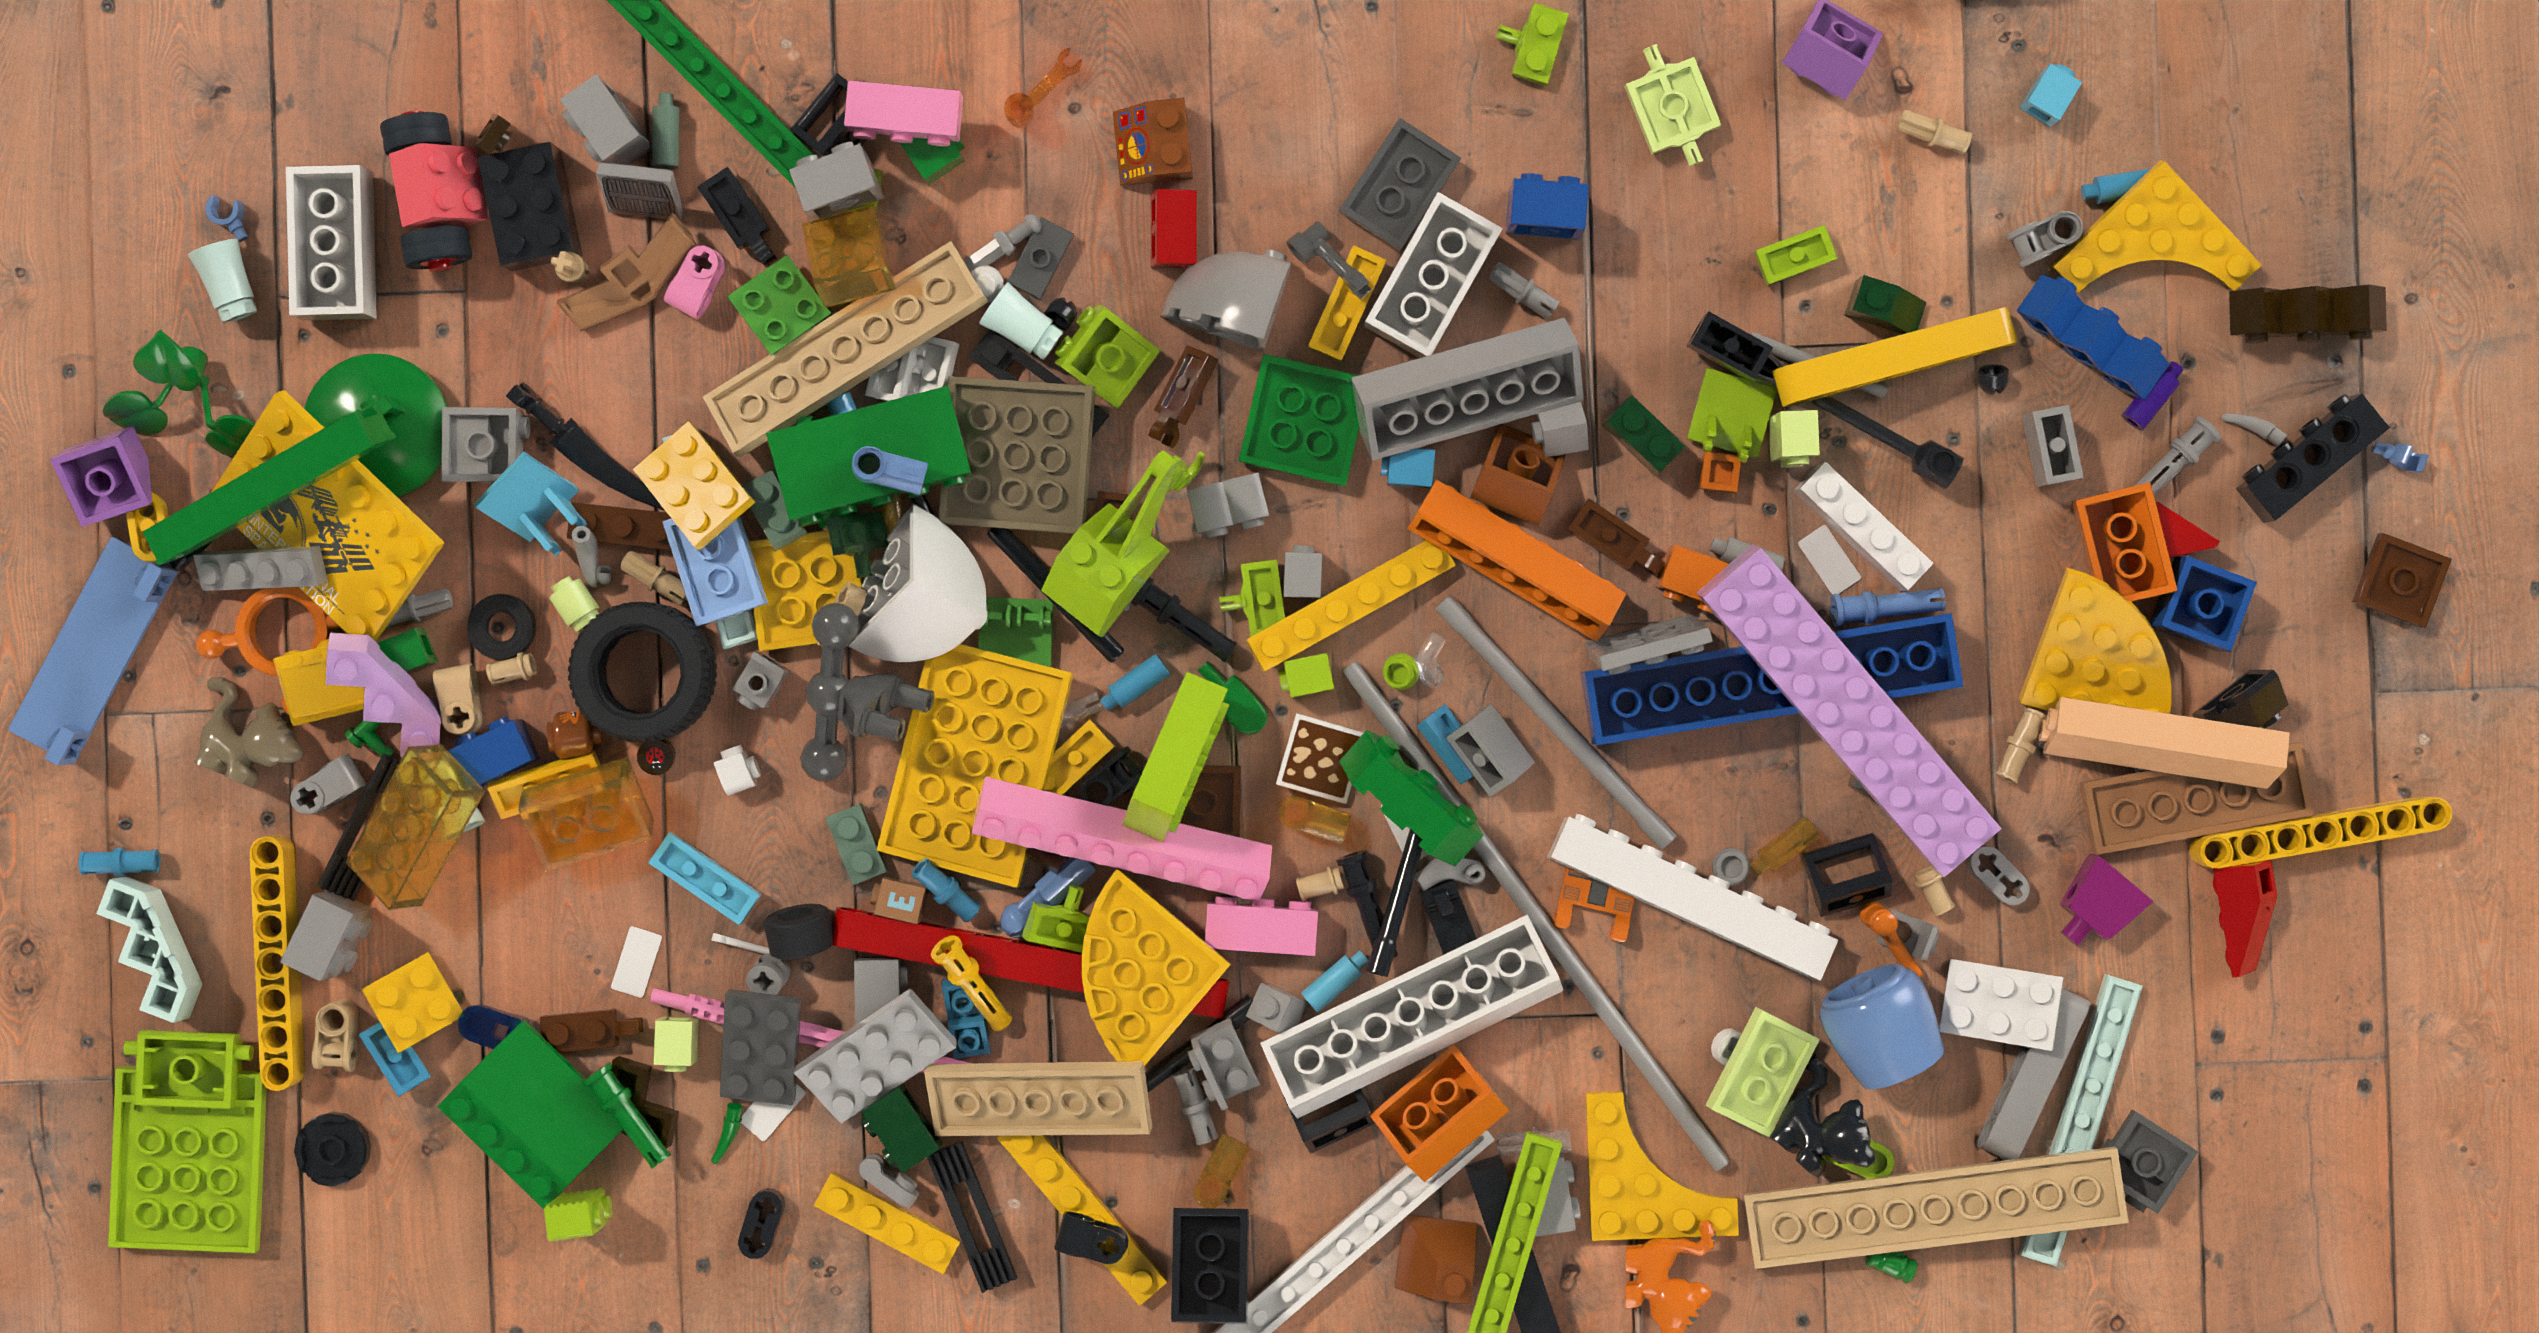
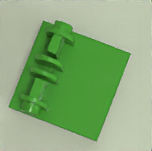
[727,255,831,356]
[978,597,1054,667]

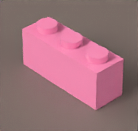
[844,81,963,147]
[1205,895,1318,956]

